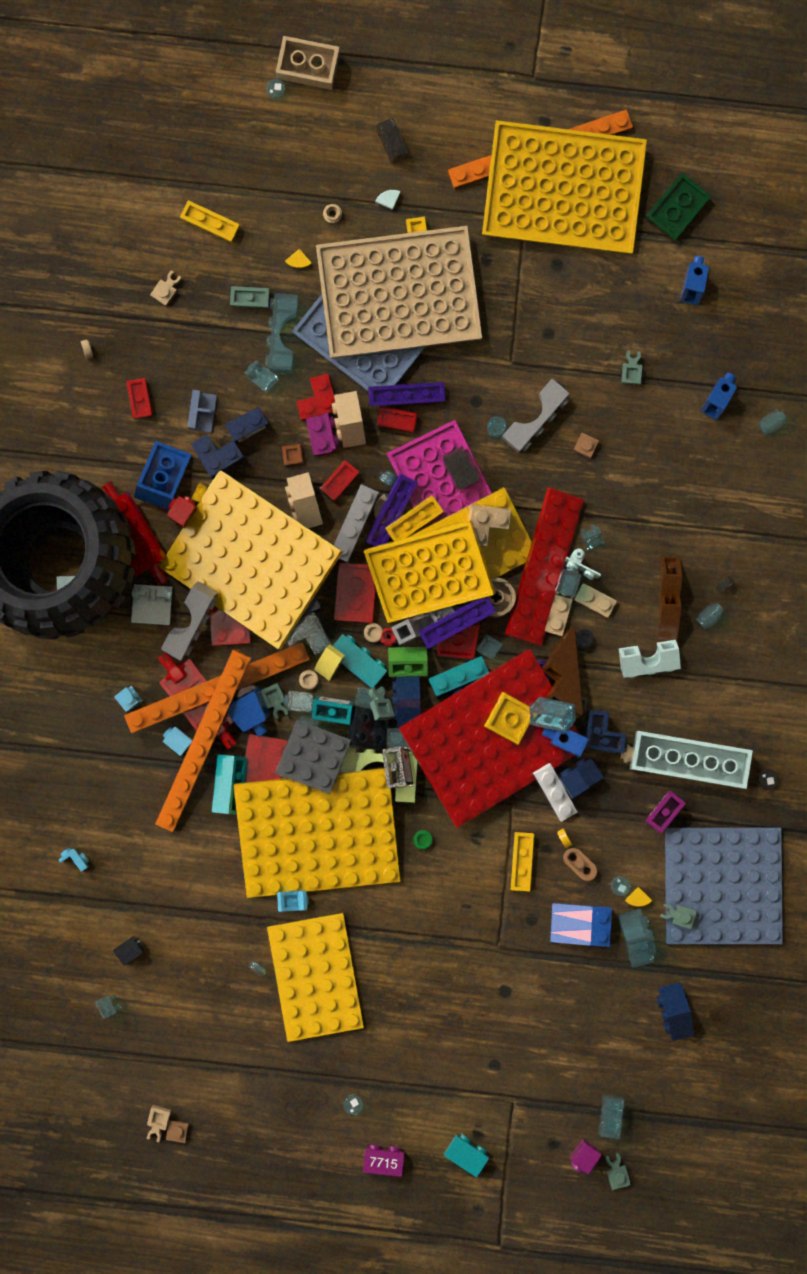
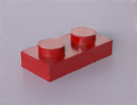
[126,378,152,420]
[320,460,359,502]

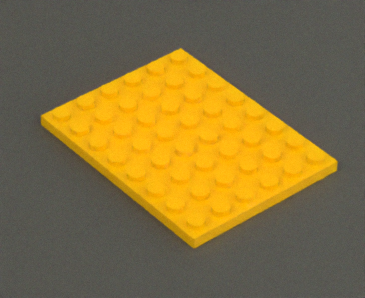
[482,120,647,254]
[160,471,343,650]
[234,768,400,898]

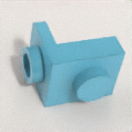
[59,847,90,872]
[277,891,309,912]

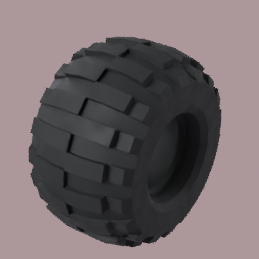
[0,471,136,639]

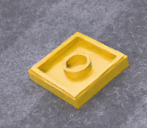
[484,692,537,745]

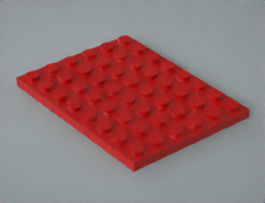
[398,649,585,828]

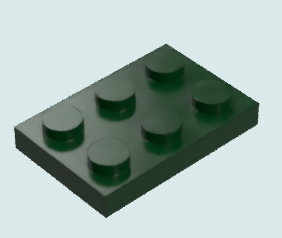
[645,173,711,241]

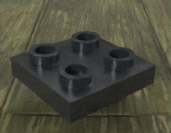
[348,707,388,750]

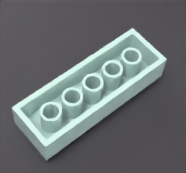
[630,731,753,789]

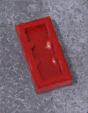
[376,406,417,433]

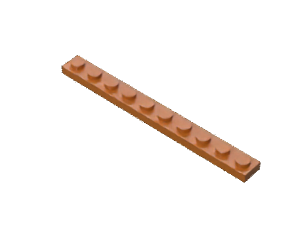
[448,110,633,189]
[124,642,310,734]
[156,650,252,832]

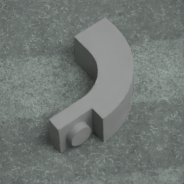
[391,606,456,645]

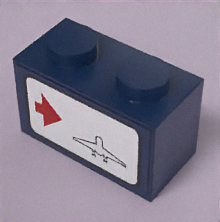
[225,407,269,444]

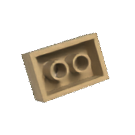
[276,36,340,90]

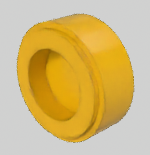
[557,828,573,848]

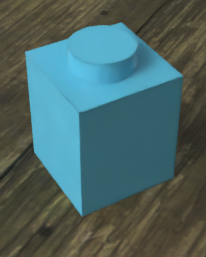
[163,727,192,756]

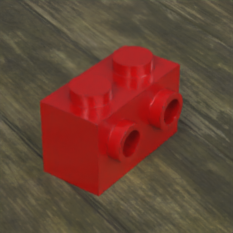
[167,496,197,528]

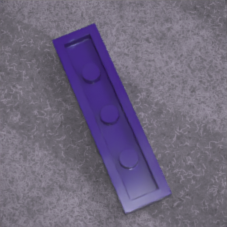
[368,382,445,406]
[365,473,418,546]
[418,596,496,648]

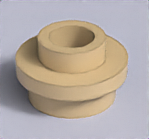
[323,204,342,223]
[620,744,634,763]

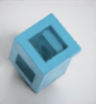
[115,686,144,713]

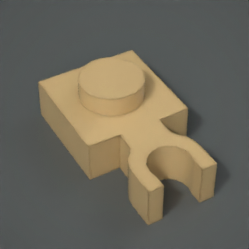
[150,270,182,306]
[147,1105,171,1142]

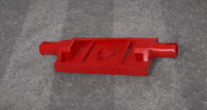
[101,481,168,586]
[158,652,238,750]

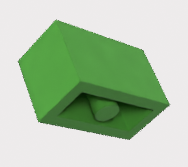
[388,647,428,677]

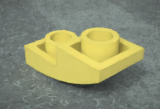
[314,644,345,681]

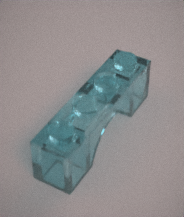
[265,293,298,374]

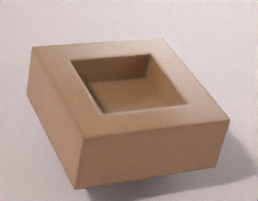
[573,433,599,458]
[166,1120,189,1143]

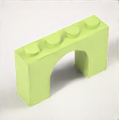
[339,748,417,803]

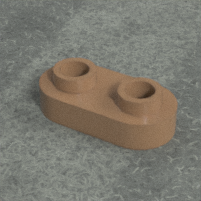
[563,848,597,881]

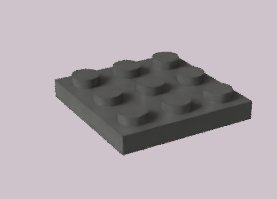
[275,720,351,795]

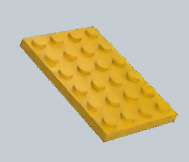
[407,487,532,578]
[364,520,495,623]
[267,913,364,1042]

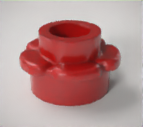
[380,628,397,646]

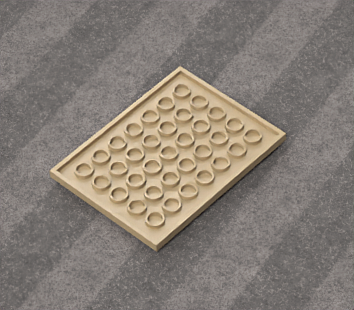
[316,226,482,359]

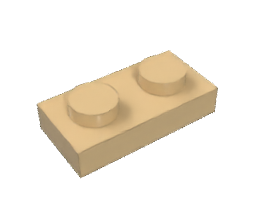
[574,583,617,618]
[545,595,572,636]

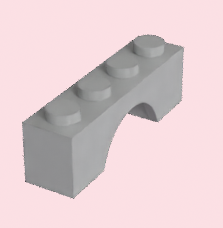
[501,379,569,453]
[334,484,379,563]
[161,581,218,661]

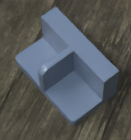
[187,390,217,433]

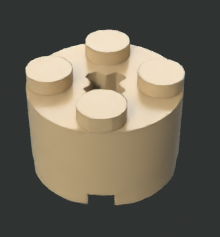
[488,578,516,618]

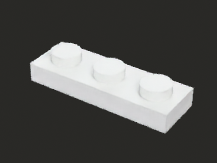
[533,763,577,822]

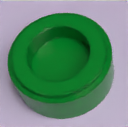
[413,830,432,849]

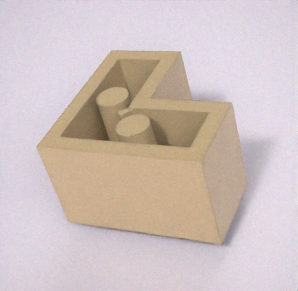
[332,391,366,448]
[285,472,323,528]
[468,504,511,546]

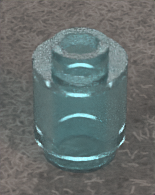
[757,409,787,436]
[696,602,724,630]

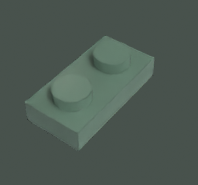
[230,286,269,308]

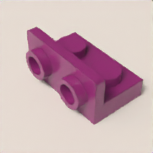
[306,412,339,456]

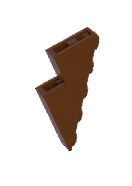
[657,557,682,642]
[542,626,584,721]

